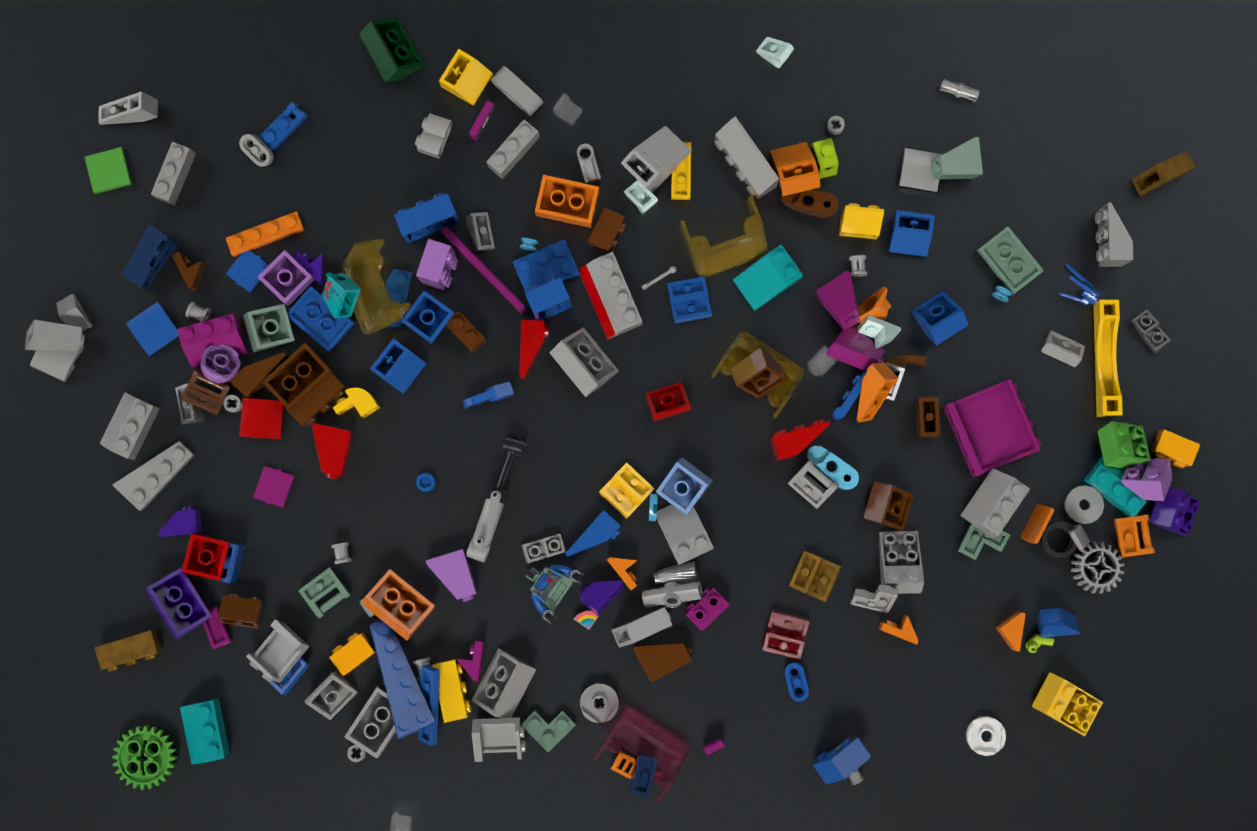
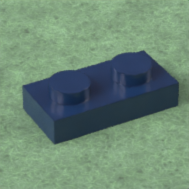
[629,754,658,797]

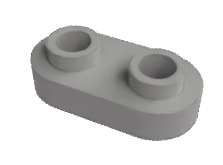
[239,134,273,167]

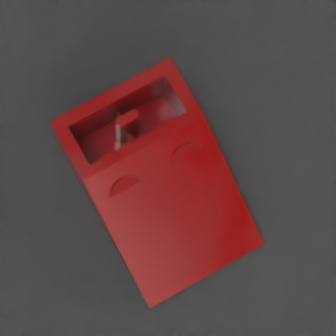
[770,419,830,461]

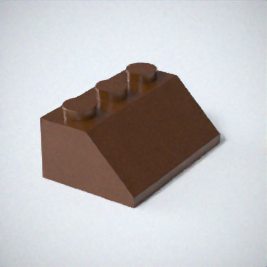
[263,343,331,410]

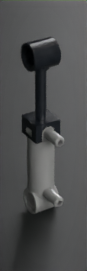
[466,433,527,563]

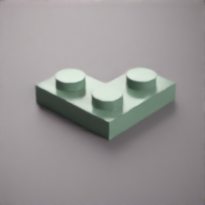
[957,524,1010,560]
[521,710,576,752]

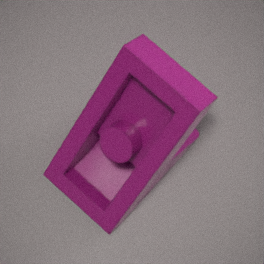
[457,640,484,681]

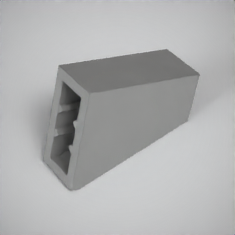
[25,320,84,351]
[611,607,672,648]

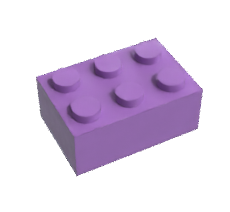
[416,239,458,292]

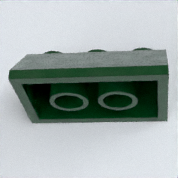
[359,17,425,82]

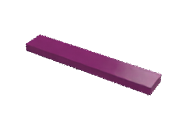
[440,227,526,314]

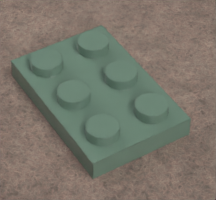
[977,227,1044,295]

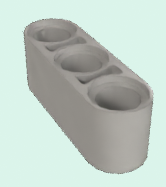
[491,66,543,116]

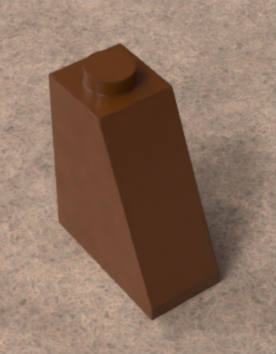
[633,642,693,683]

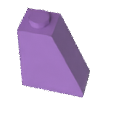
[426,549,478,602]

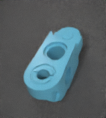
[807,446,859,490]

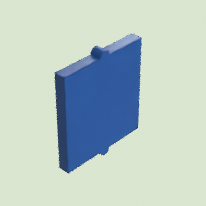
[226,250,269,293]

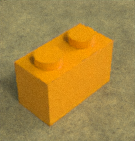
[1150,429,1200,468]
[329,632,376,676]

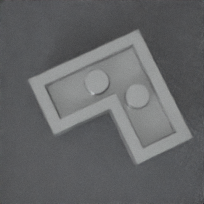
[851,584,899,613]

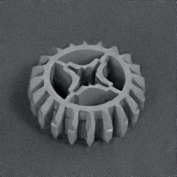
[1071,541,1124,594]

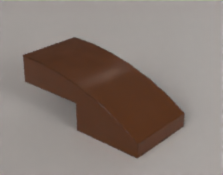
[884,355,927,367]

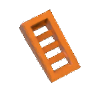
[611,750,636,780]

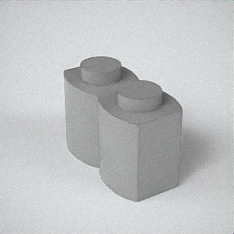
[415,113,452,159]

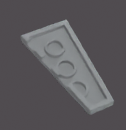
[113,442,194,511]

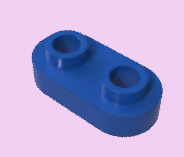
[784,662,809,702]

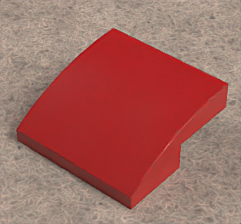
[239,398,283,439]

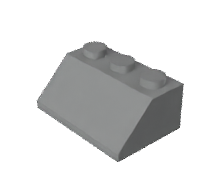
[550,327,619,397]
[100,392,160,460]
[960,469,1030,538]
[471,648,536,718]

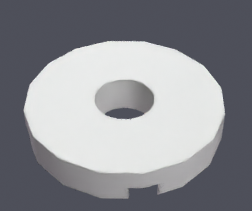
[966,716,1006,756]

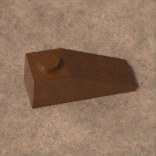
[230,352,289,399]

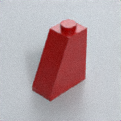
[312,423,354,480]

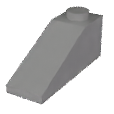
[99,92,158,125]

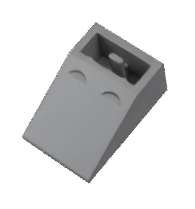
[621,126,692,193]
[1095,203,1133,267]
[879,531,924,594]

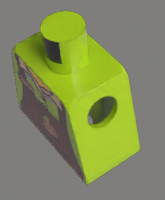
[809,138,839,179]

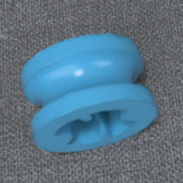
[520,238,538,251]
[992,286,1012,302]

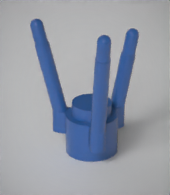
[1059,263,1102,305]

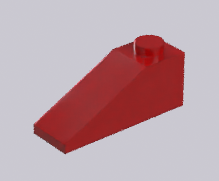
[520,320,549,379]

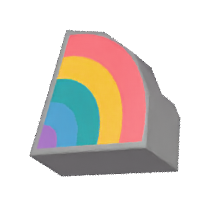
[574,611,598,630]

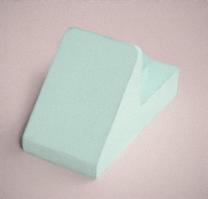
[756,37,794,68]
[624,180,658,215]
[858,315,901,349]

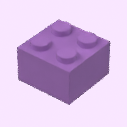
[258,250,315,307]

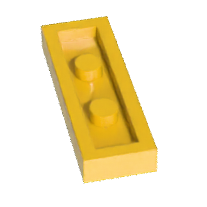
[671,142,691,200]

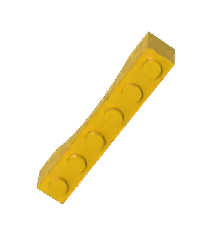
[1093,300,1123,417]

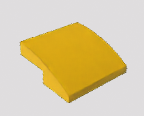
[599,463,655,519]

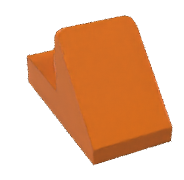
[607,557,637,590]
[878,615,918,644]

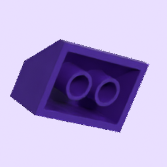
[146,568,212,640]

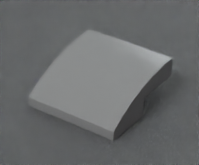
[899,148,943,192]
[30,345,84,382]

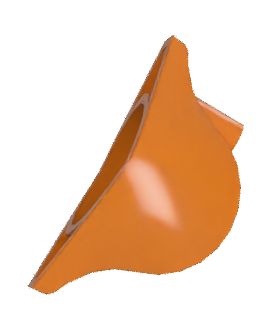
[858,287,891,323]

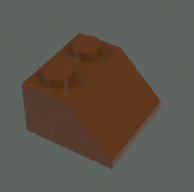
[731,348,788,399]
[863,481,914,531]

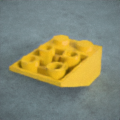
[1031,672,1103,736]

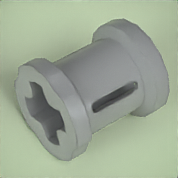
[849,255,867,277]
[185,302,211,322]
[331,542,352,564]
[413,657,431,680]

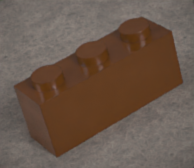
[286,371,347,427]

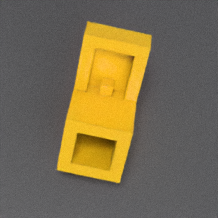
[333,388,380,418]

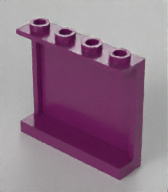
[943,379,1041,477]

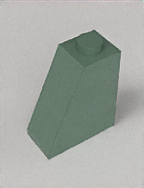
[931,137,983,179]

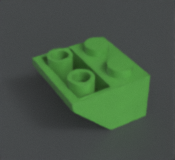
[1097,421,1151,468]

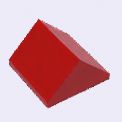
[645,382,691,421]

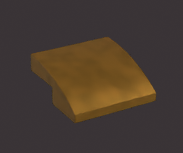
[789,551,842,603]

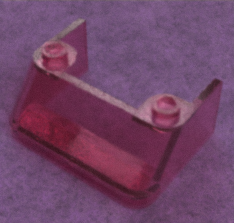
[593,707,690,802]

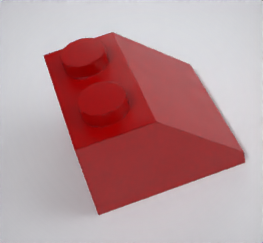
[182,534,230,581]

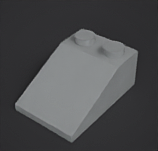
[657,504,714,565]

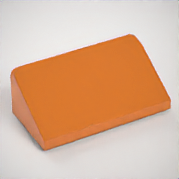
[1020,504,1054,544]

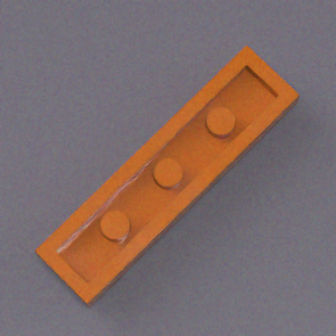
[226,211,304,257]

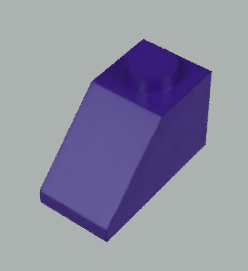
[158,506,202,537]
[580,580,624,616]

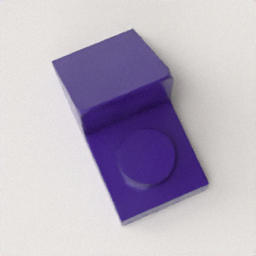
[292,251,325,286]

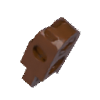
[781,189,838,219]

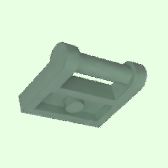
[298,567,351,618]

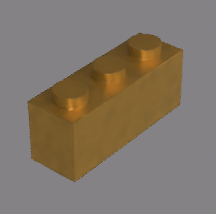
[94,630,162,672]

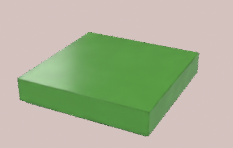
[85,147,132,194]

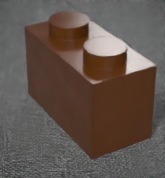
[588,207,627,254]
[446,311,487,354]
[915,397,940,438]
[218,594,264,629]

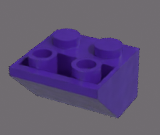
[1149,487,1199,537]

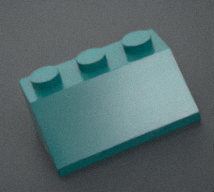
[1083,456,1147,517]
[180,698,230,764]

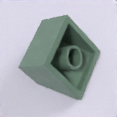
[243,304,295,353]

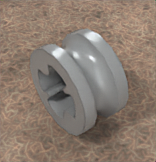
[827,116,845,135]
[223,395,242,413]
[347,745,366,762]

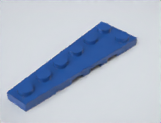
[369,620,435,739]

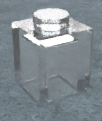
[807,345,837,377]

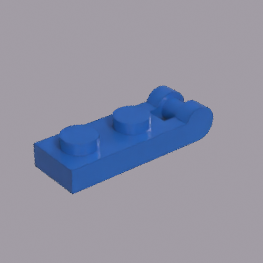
[258,101,308,153]
[832,372,866,420]

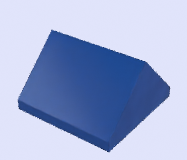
[221,542,246,584]

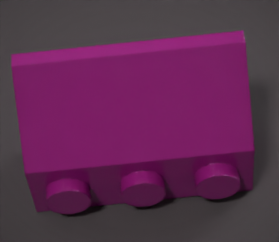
[177,314,248,368]

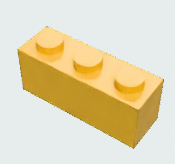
[432,659,471,723]

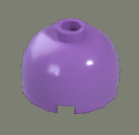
[200,344,241,383]

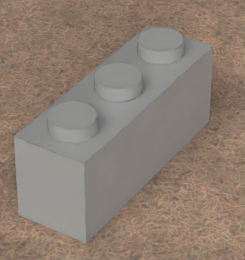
[487,120,540,179]
[151,142,196,206]

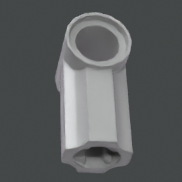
[577,144,601,184]

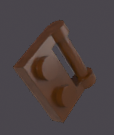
[181,368,231,415]

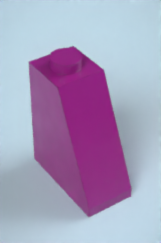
[816,271,860,330]
[825,326,885,371]

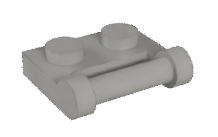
[788,460,839,509]

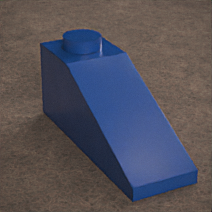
[565,510,621,556]

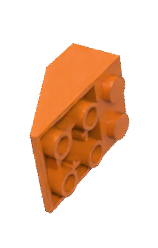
[770,142,820,196]

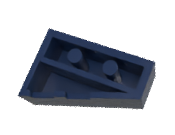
[122,224,179,290]

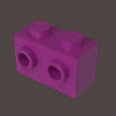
[685,588,730,632]

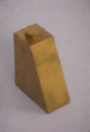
[1131,151,1196,196]

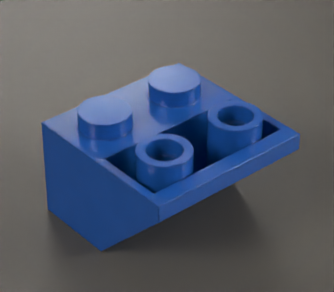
[889,210,935,257]
[370,338,427,394]

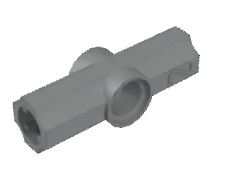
[642,582,703,608]

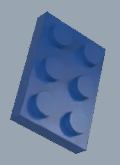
[512,239,580,292]
[287,286,355,352]

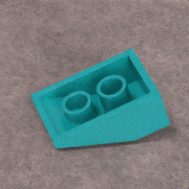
[733,245,803,311]

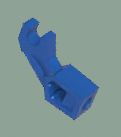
[463,381,514,409]

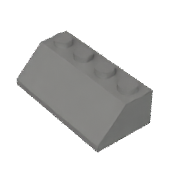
[714,116,779,200]

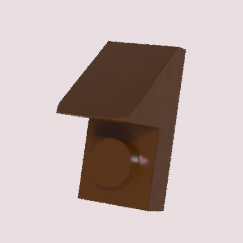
[172,251,205,291]

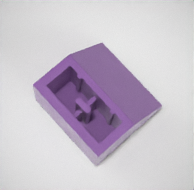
[1121,458,1173,501]

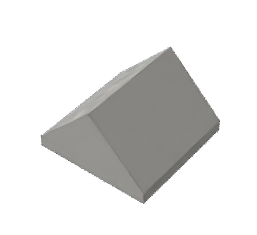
[304,671,358,720]

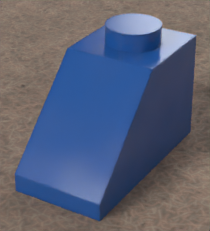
[1037,608,1080,638]

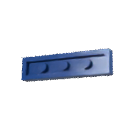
[418,664,440,746]

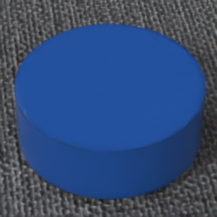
[416,473,436,492]

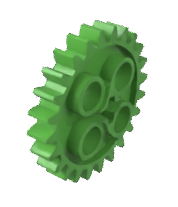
[112,725,178,790]

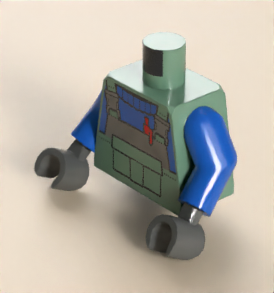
[526,565,584,624]

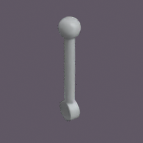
[642,266,677,290]

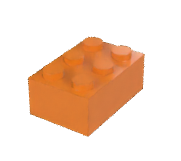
[535,175,600,228]
[362,569,435,640]

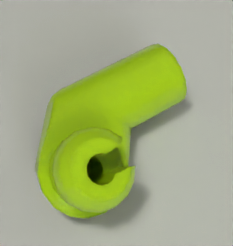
[1026,634,1054,653]

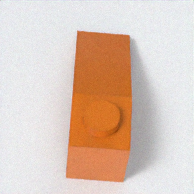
[857,363,899,422]

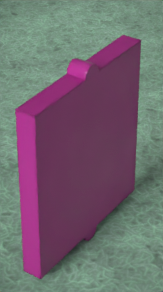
[253,466,295,508]

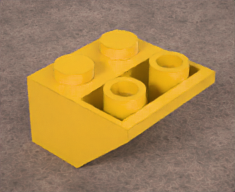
[439,49,493,106]
[839,203,884,239]

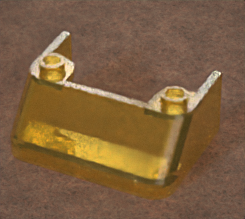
[679,196,768,278]
[340,239,410,334]
[711,332,804,419]

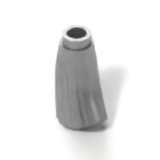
[654,561,698,585]

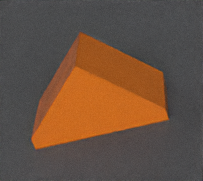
[995,612,1026,652]

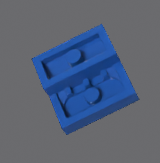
[667,277,712,324]
[126,302,179,356]

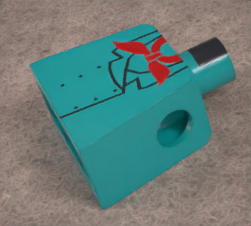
[322,272,361,319]

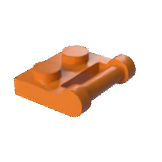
[1114,515,1155,557]

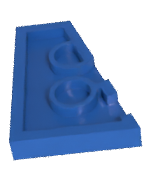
[363,269,413,329]

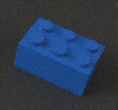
[394,193,460,243]
[525,277,572,320]

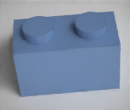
[656,458,713,515]

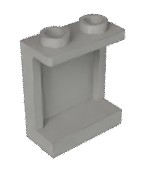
[246,619,309,683]
[472,718,526,762]

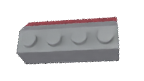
[578,252,643,340]

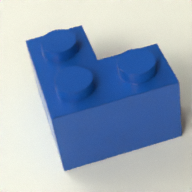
[813,737,871,784]

